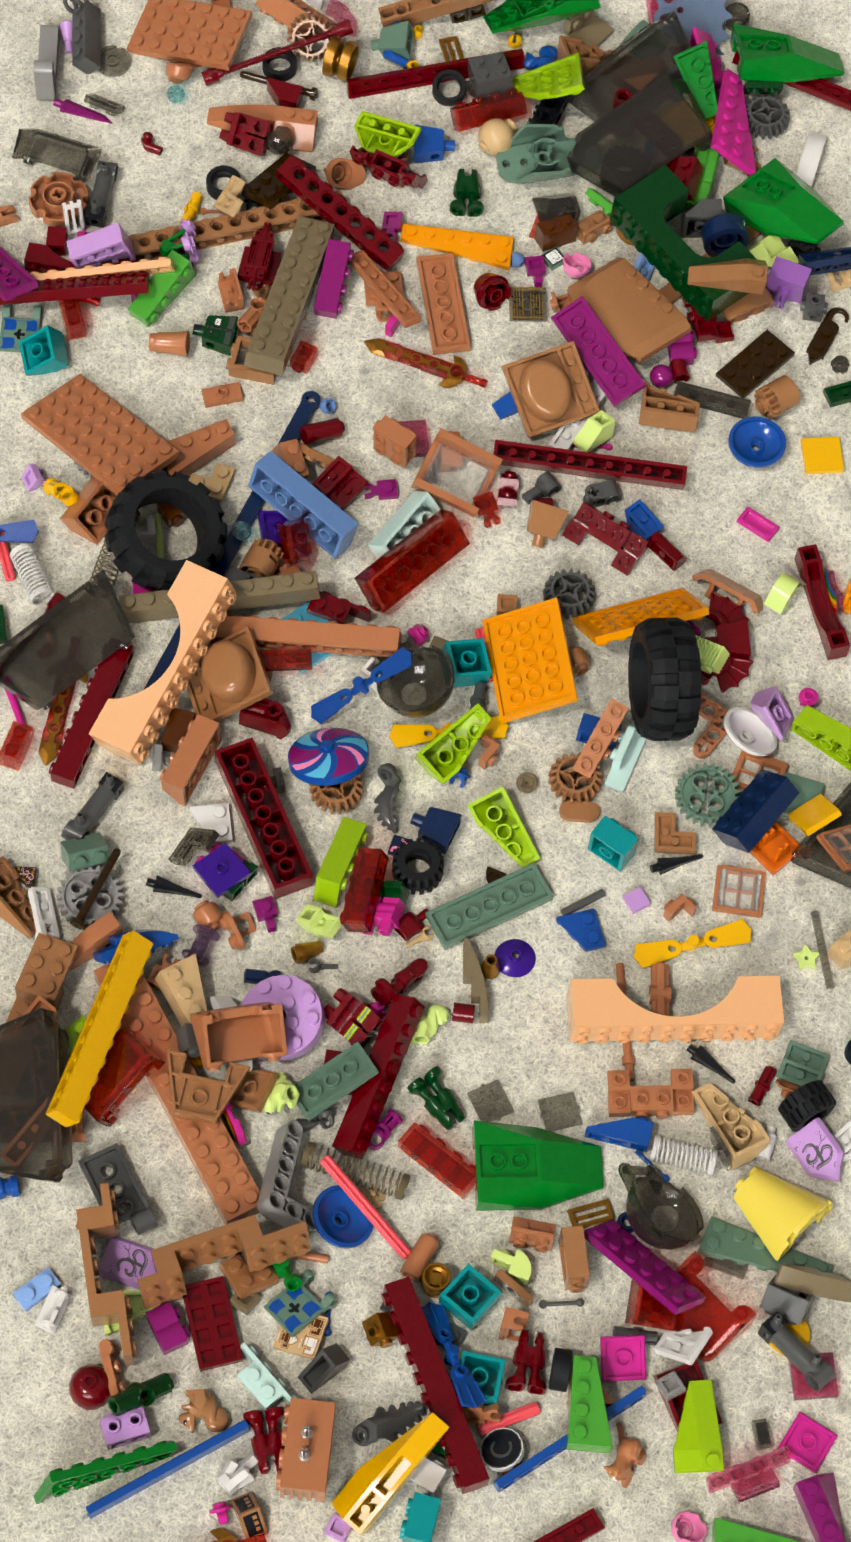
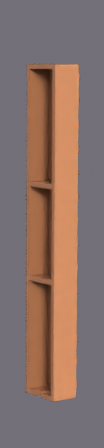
[94,963,260,1225]

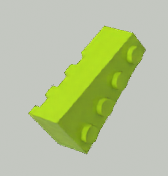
[791,705,851,771]

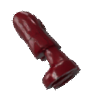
[370,958,428,1007]
[505,1330,547,1395]
[243,1407,285,1474]

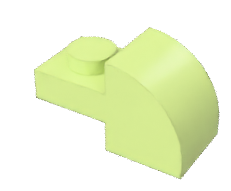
[295,904,343,939]
[490,1249,531,1286]

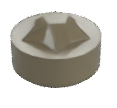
[516,772,538,793]

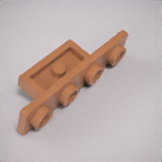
[573,699,629,778]

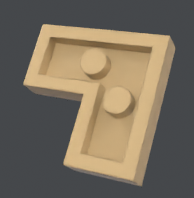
[213,175,246,218]
[189,463,235,503]

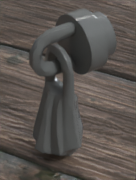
[296,1106,334,1133]

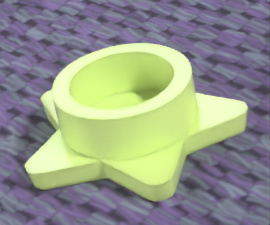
[793,945,819,970]

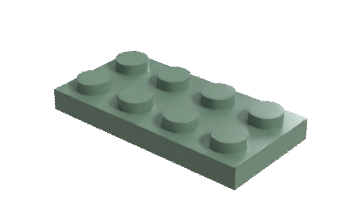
[295,1042,379,1121]

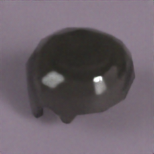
[724,2,750,31]
[265,126,294,155]

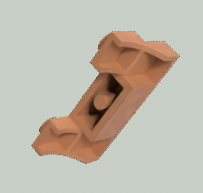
[607,1069,694,1119]

